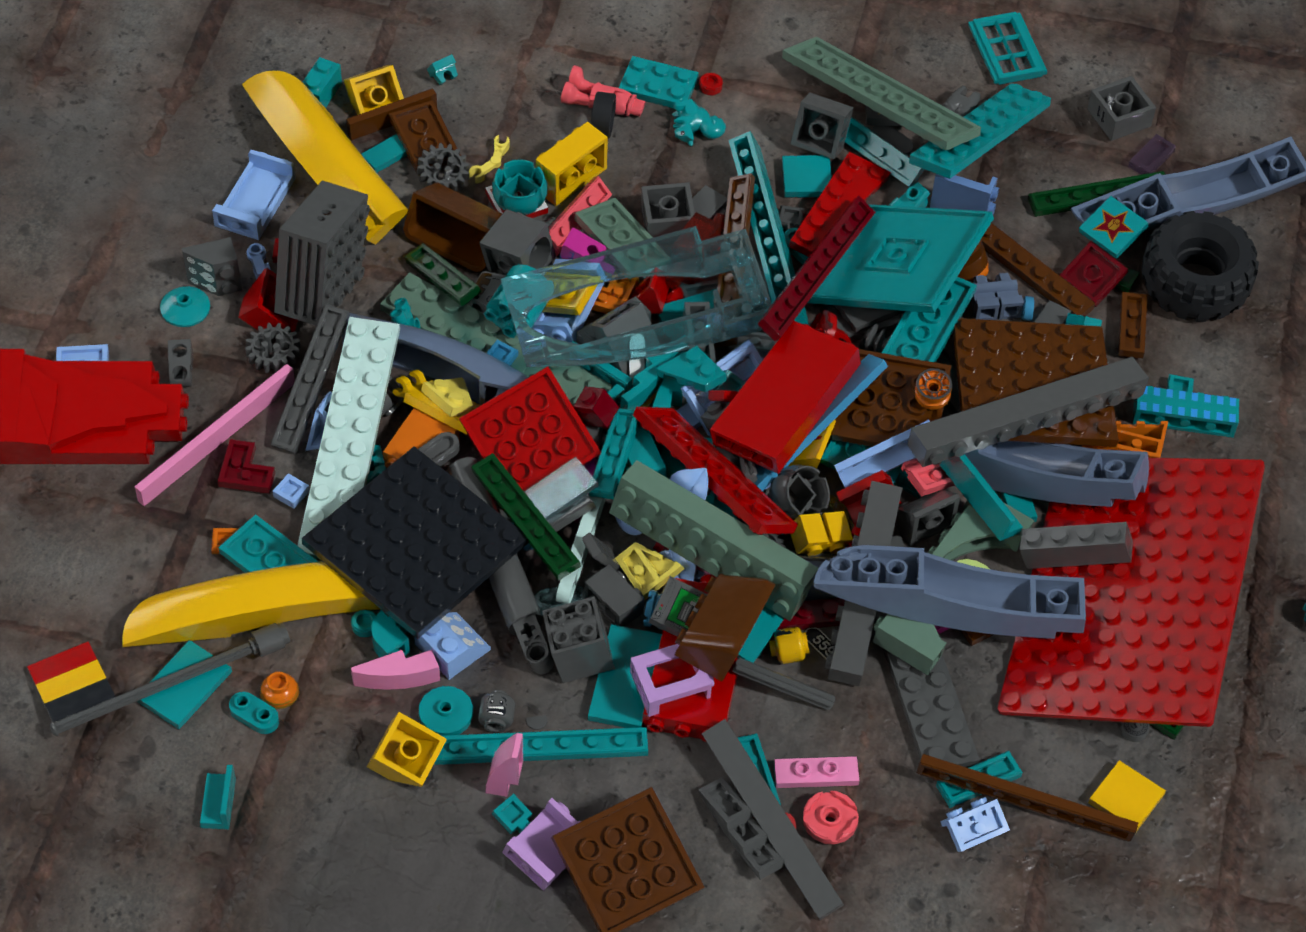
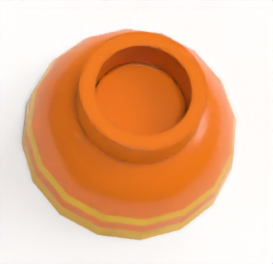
[260,672,299,709]

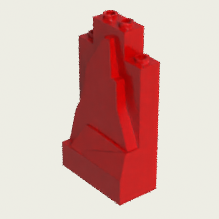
[0,349,189,464]

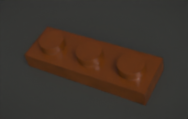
[1118,292,1147,359]

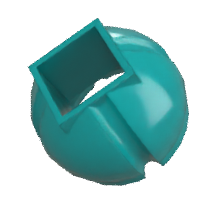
[492,160,547,216]

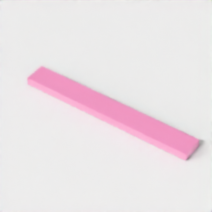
[135,364,295,506]

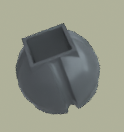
[767,464,830,520]

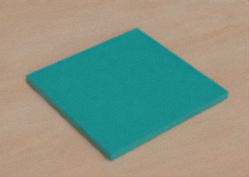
[807,204,994,313]

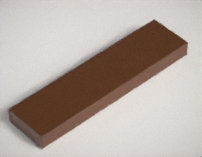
[346,88,437,141]

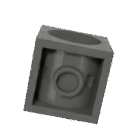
[480,209,556,276]
[542,596,615,683]

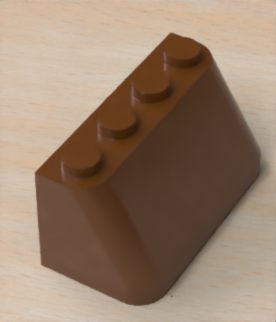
[404,182,502,272]
[674,574,776,682]

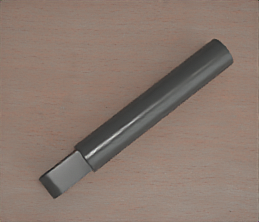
[447,457,554,674]

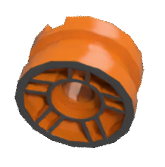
[915,368,952,410]

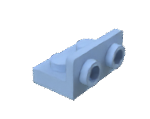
[940,797,1010,852]

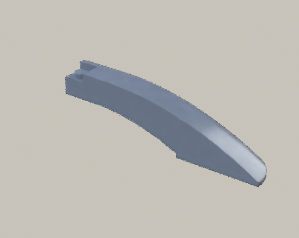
[942,417,1149,507]
[814,545,1086,639]

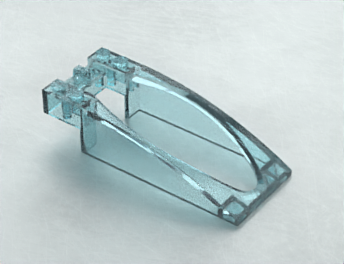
[501,226,772,367]

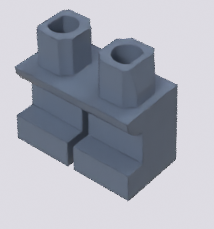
[971,273,1024,320]

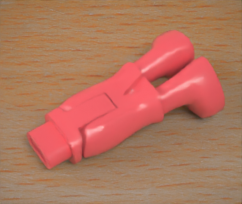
[561,65,646,117]

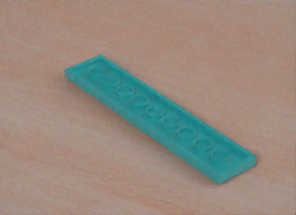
[820,277,977,470]

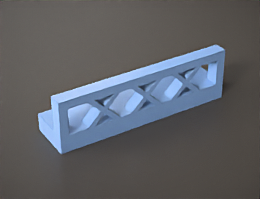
[834,420,930,488]

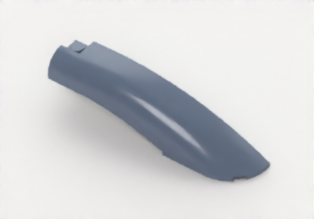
[1071,136,1306,231]
[342,313,529,405]

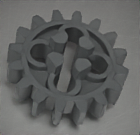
[417,143,469,191]
[245,323,301,373]

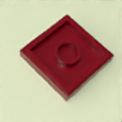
[1059,241,1129,307]

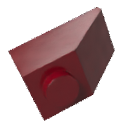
[573,386,619,428]

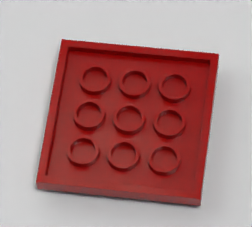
[459,366,601,497]

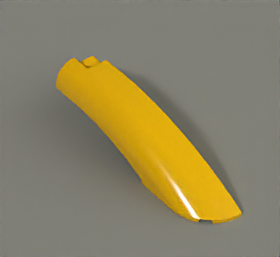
[242,71,408,245]
[122,561,380,647]

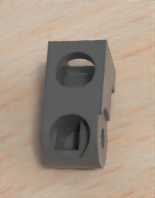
[168,339,193,387]

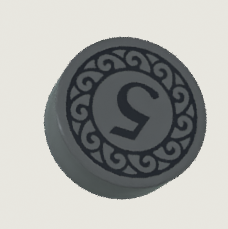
[1121,722,1150,742]

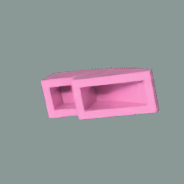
[351,650,440,690]
[486,733,523,797]

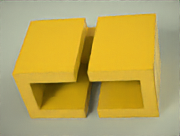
[790,511,853,556]

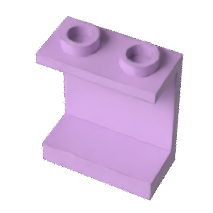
[502,798,581,891]

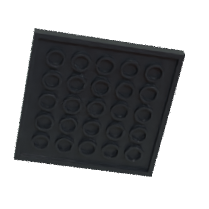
[302,446,528,639]

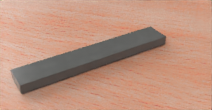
[271,304,350,454]

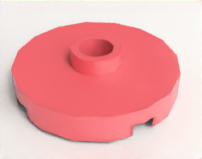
[803,791,859,844]

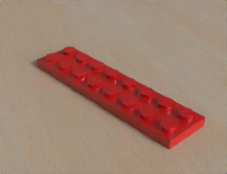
[633,407,798,535]

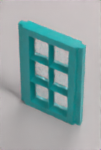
[968,12,1048,85]

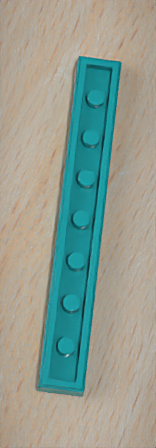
[434,727,648,765]

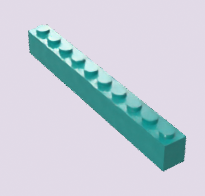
[729,131,810,326]

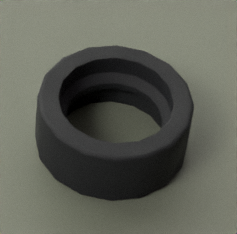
[591,91,616,139]

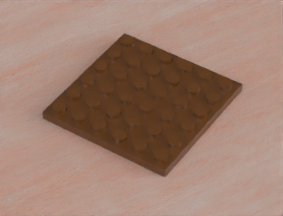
[953,318,1119,447]

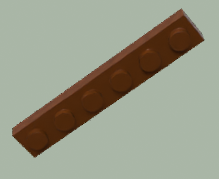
[982,223,1095,316]

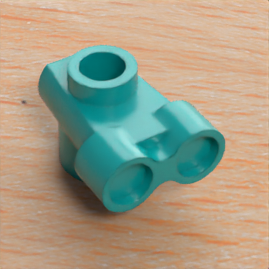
[889,182,930,208]
[390,298,421,328]

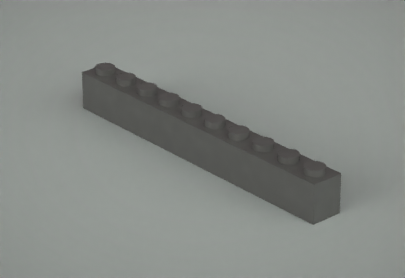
[907,357,1149,467]

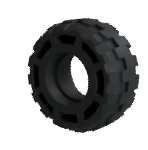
[1141,211,1259,322]

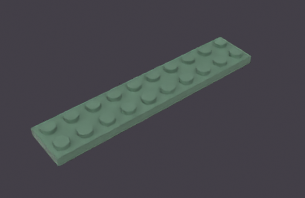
[782,37,981,150]
[380,272,613,406]

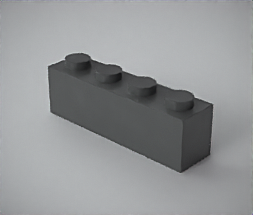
[1020,522,1133,569]

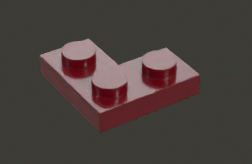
[218,439,275,494]

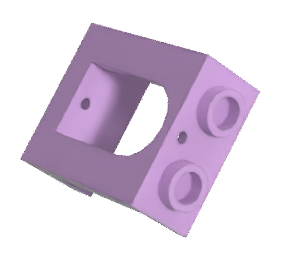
[630,644,714,717]

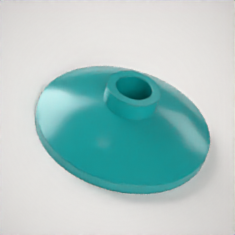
[160,286,210,327]

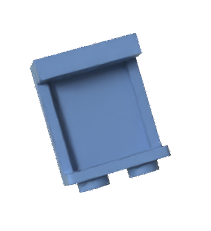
[930,174,1000,214]

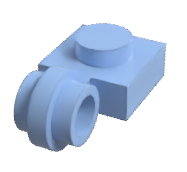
[246,243,270,280]

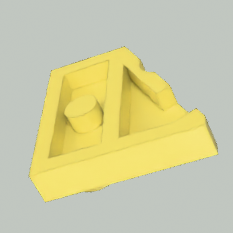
[421,377,473,417]
[615,542,685,600]

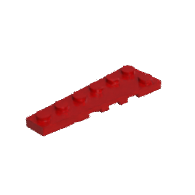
[788,151,891,257]

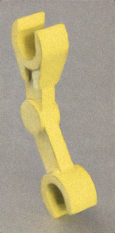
[469,135,510,184]

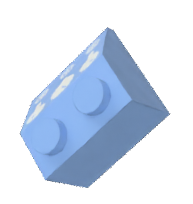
[414,612,491,680]

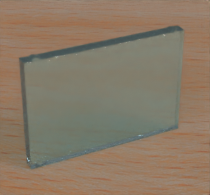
[524,457,599,521]

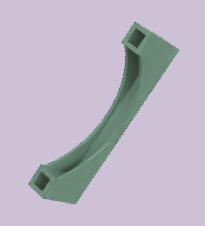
[873,500,1034,675]

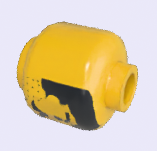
[769,627,809,664]

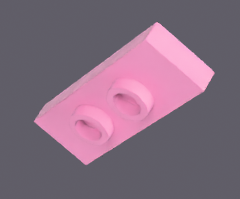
[774,756,859,788]

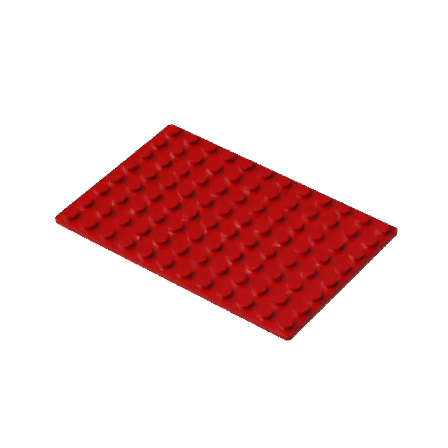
[998,458,1265,727]

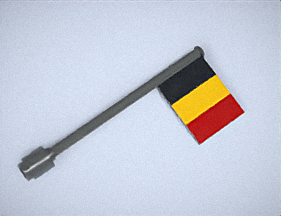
[27,623,291,736]

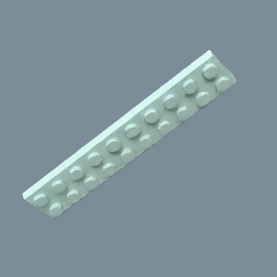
[297,317,400,559]

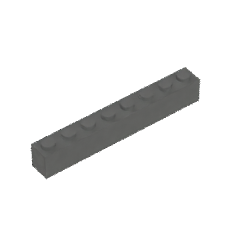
[824,481,902,686]

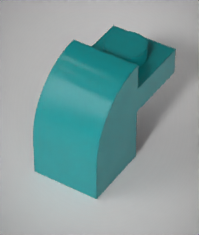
[371,610,410,658]

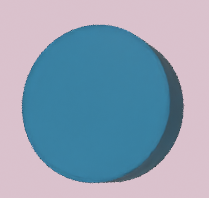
[1021,296,1034,321]

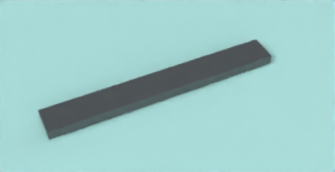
[702,719,844,920]

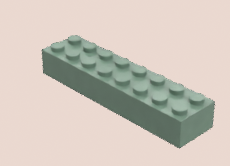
[609,460,819,621]

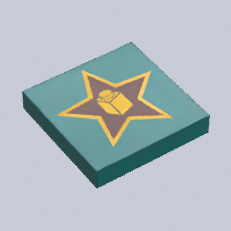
[1079,196,1149,259]

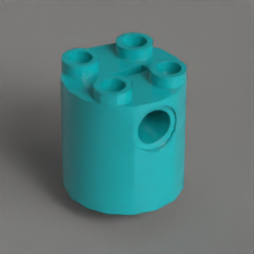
[484,264,553,338]

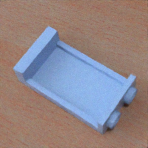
[212,150,296,240]
[528,259,607,343]

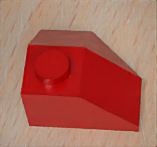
[238,268,298,333]

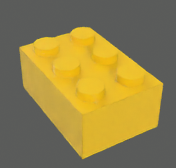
[536,121,608,206]

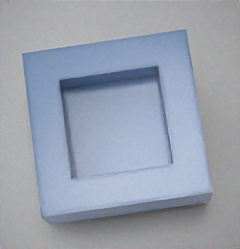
[272,473,310,509]

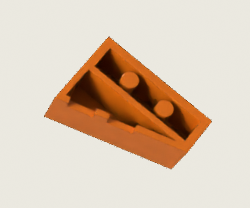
[1082,421,1168,458]

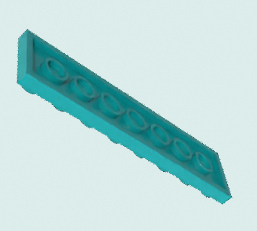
[909,83,1051,179]

